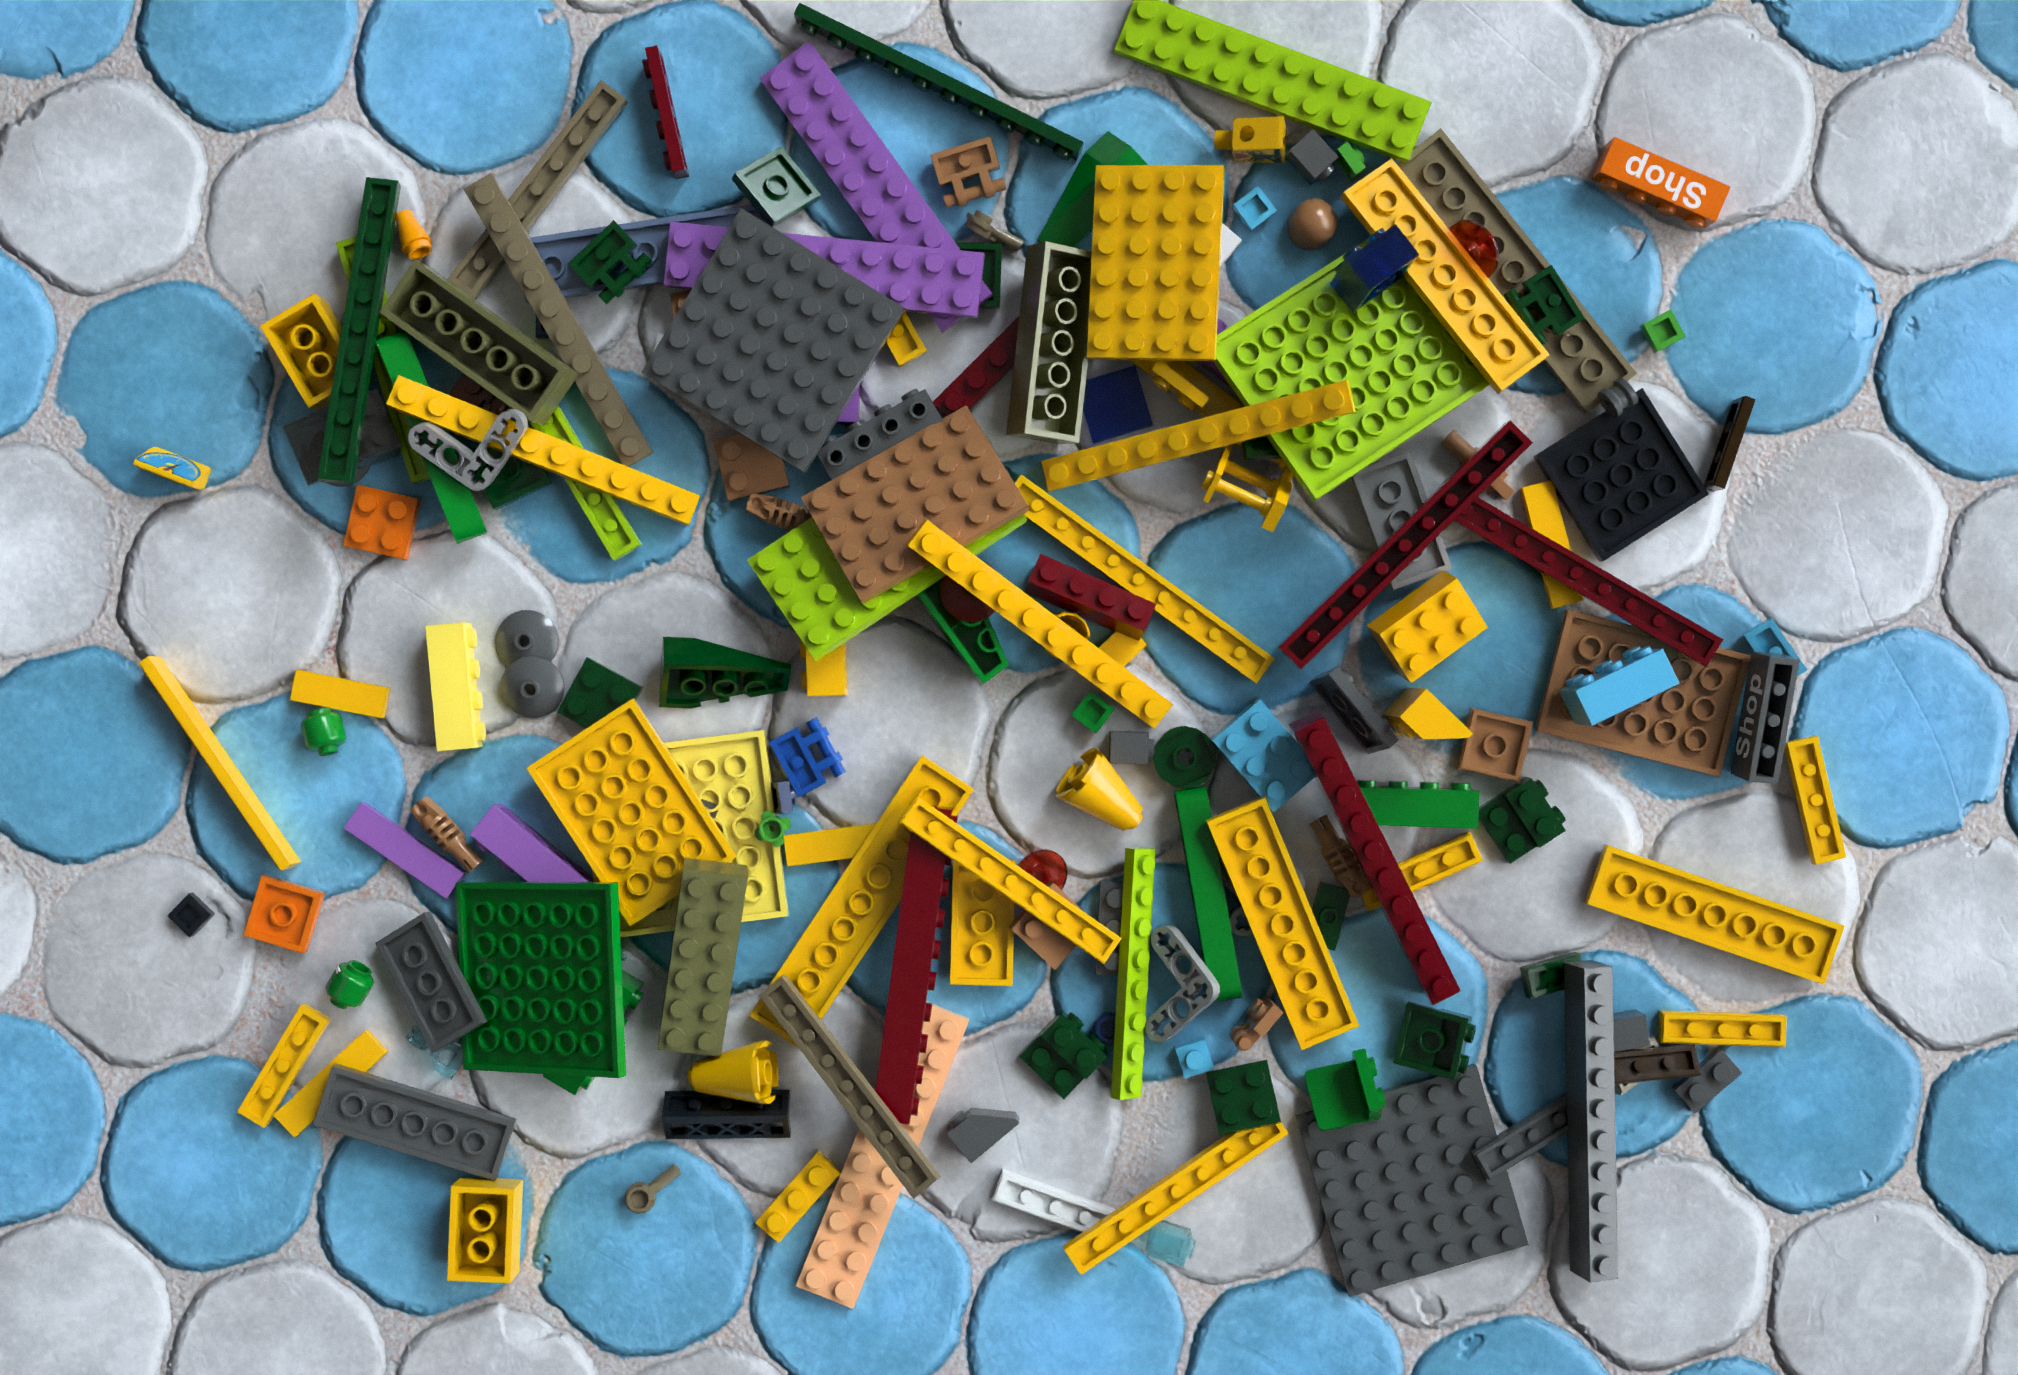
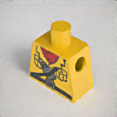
[1214,116,1287,164]

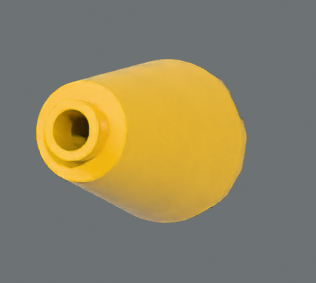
[1056,748,1143,831]
[688,1040,779,1104]

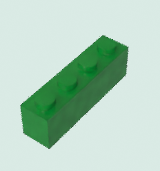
[1357,780,1480,829]

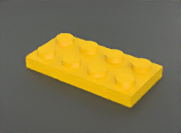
[950,860,1016,986]

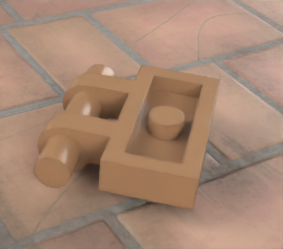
[930,136,1006,208]
[1230,995,1283,1051]

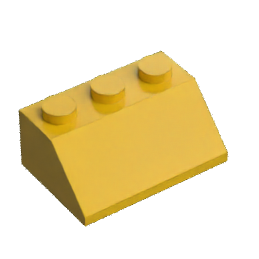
[1382,688,1473,739]

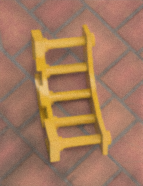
[1201,404,1293,532]

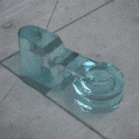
[406,1025,463,1079]

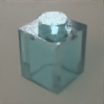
[1145,1220,1196,1267]

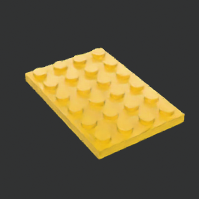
[1087,165,1225,361]
[526,699,737,926]

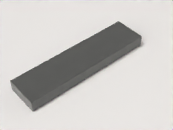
[1470,1092,1569,1181]

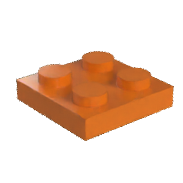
[343,484,422,560]
[243,874,325,953]

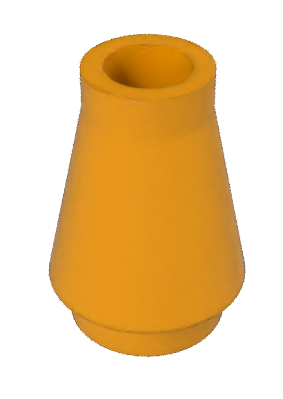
[395,210,432,260]

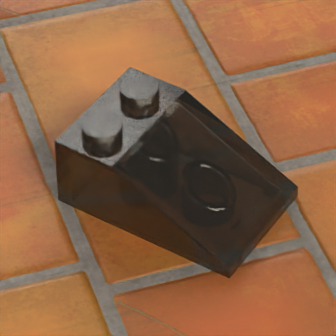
[283,388,402,486]

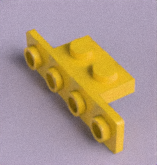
[1130,360,1242,417]

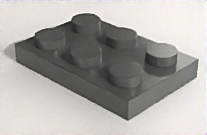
[1309,666,1399,754]

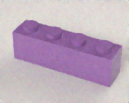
[470,803,594,882]

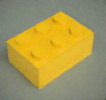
[260,293,375,413]
[1366,570,1488,683]
[447,1177,523,1283]

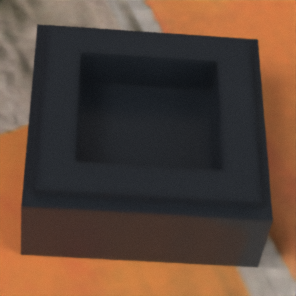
[167,892,215,937]

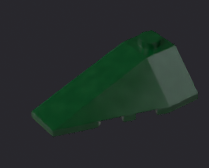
[659,637,791,708]

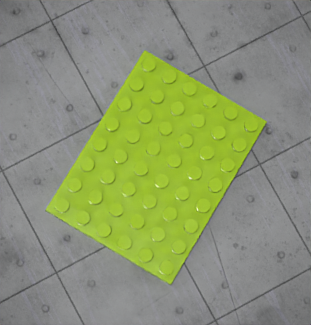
[1213,237,1490,502]

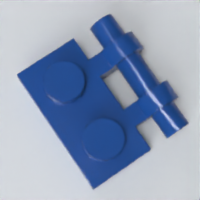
[769,717,846,797]

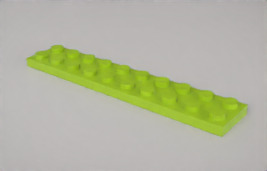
[1114,0,1432,164]

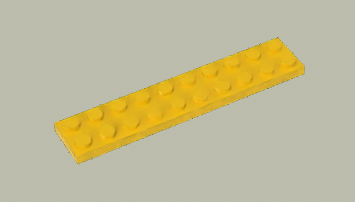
[749,754,974,1048]

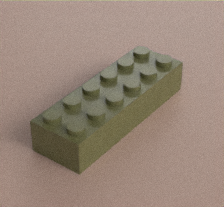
[1006,241,1092,444]
[379,260,579,426]
[658,858,748,1056]

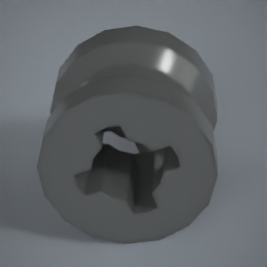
[1597,377,1638,418]

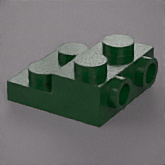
[1479,777,1566,864]
[1393,1001,1476,1080]
[1019,1010,1108,1099]

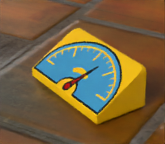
[133,447,211,490]

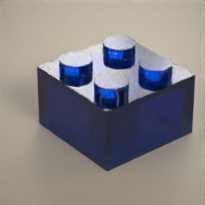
[1330,224,1420,313]

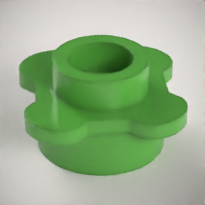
[755,811,791,847]

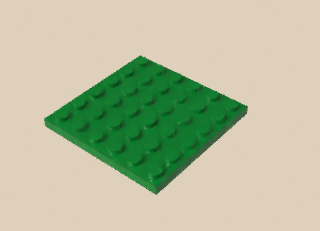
[456,881,626,1078]

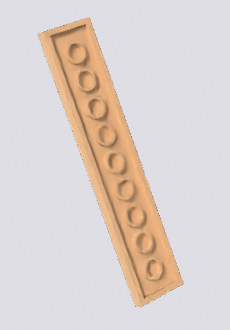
[796,1002,969,1309]

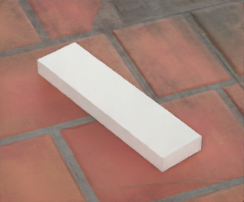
[992,1169,1116,1232]

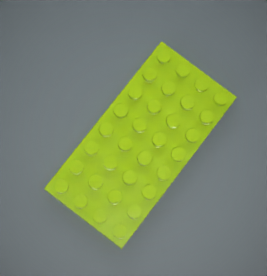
[747,514,1027,662]

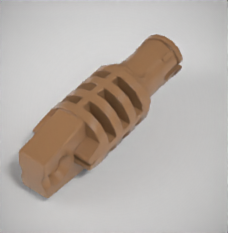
[1440,429,1515,500]
[745,493,811,531]
[410,796,484,873]
[1309,814,1370,898]

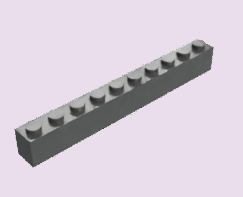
[1564,960,1618,1283]

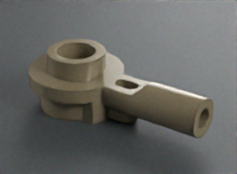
[965,210,1024,252]
[625,1164,682,1214]

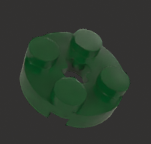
[1153,726,1216,789]

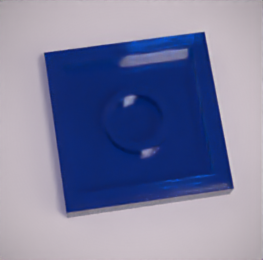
[1083,365,1153,444]

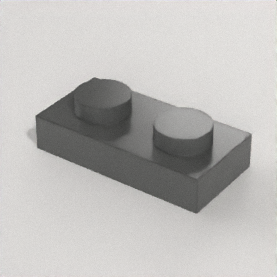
[1671,1047,1742,1113]

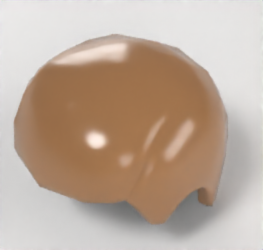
[1287,198,1338,250]

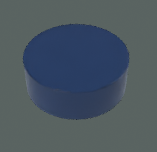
[1093,1012,1116,1045]

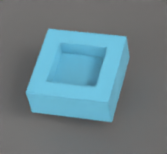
[1232,186,1277,232]
[1174,1037,1214,1079]

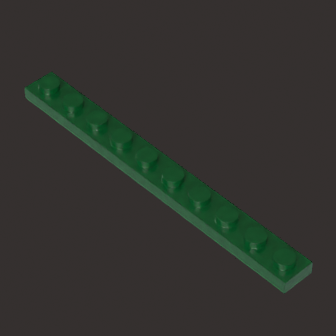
[794,3,1083,161]
[317,177,401,485]

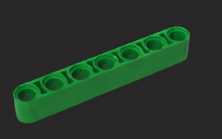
[376,331,487,544]
[1174,786,1242,1003]

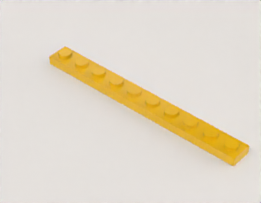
[386,375,700,526]
[1041,380,1356,491]
[1015,474,1275,684]
[906,518,1173,729]

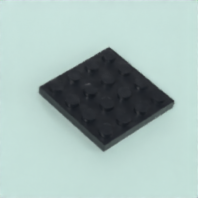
[1533,388,1709,562]

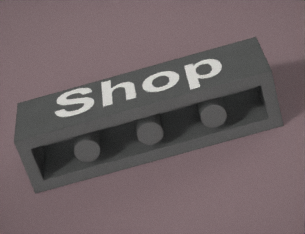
[1731,651,1800,784]

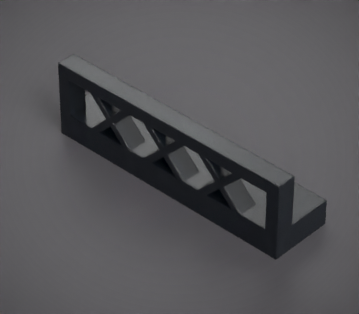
[661,1090,791,1139]

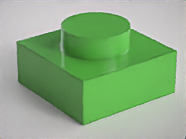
[1335,141,1366,182]
[1640,309,1686,353]

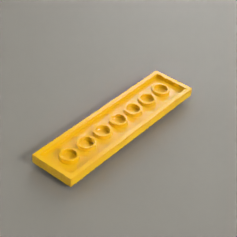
[1341,158,1549,394]
[1206,797,1359,1050]
[1584,844,1845,985]

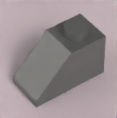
[947,1108,1019,1163]

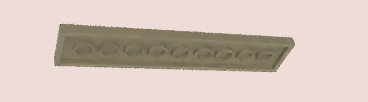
[1397,128,1637,414]

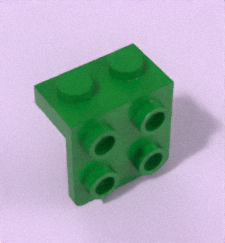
[1305,1048,1386,1131]

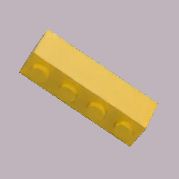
[800,640,848,696]

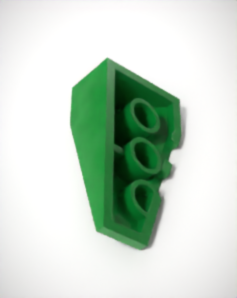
[1037,131,1148,248]

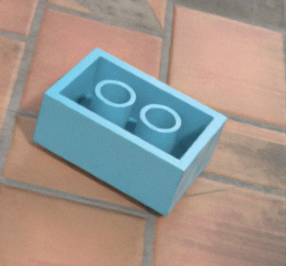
[1558,646,1680,726]
[1210,699,1315,812]

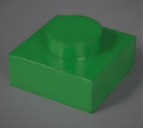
[1071,690,1115,734]

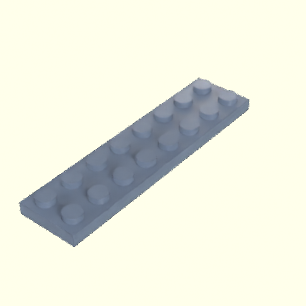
[525,205,766,304]

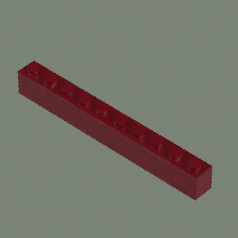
[1277,420,1533,670]
[1289,710,1461,1005]
[875,805,958,1124]

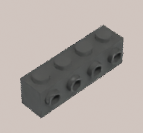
[817,388,943,480]

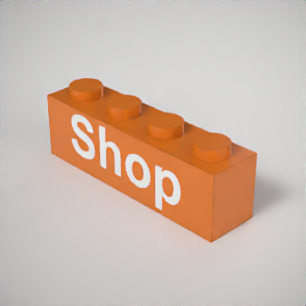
[1591,137,1731,229]

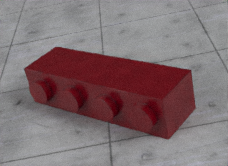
[1024,554,1156,641]

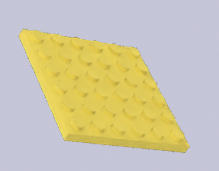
[592,730,789,938]

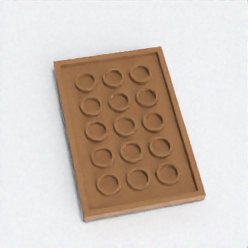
[801,406,1029,604]
[1534,609,1751,777]

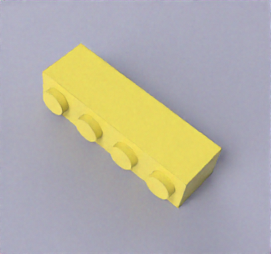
[425,622,486,751]

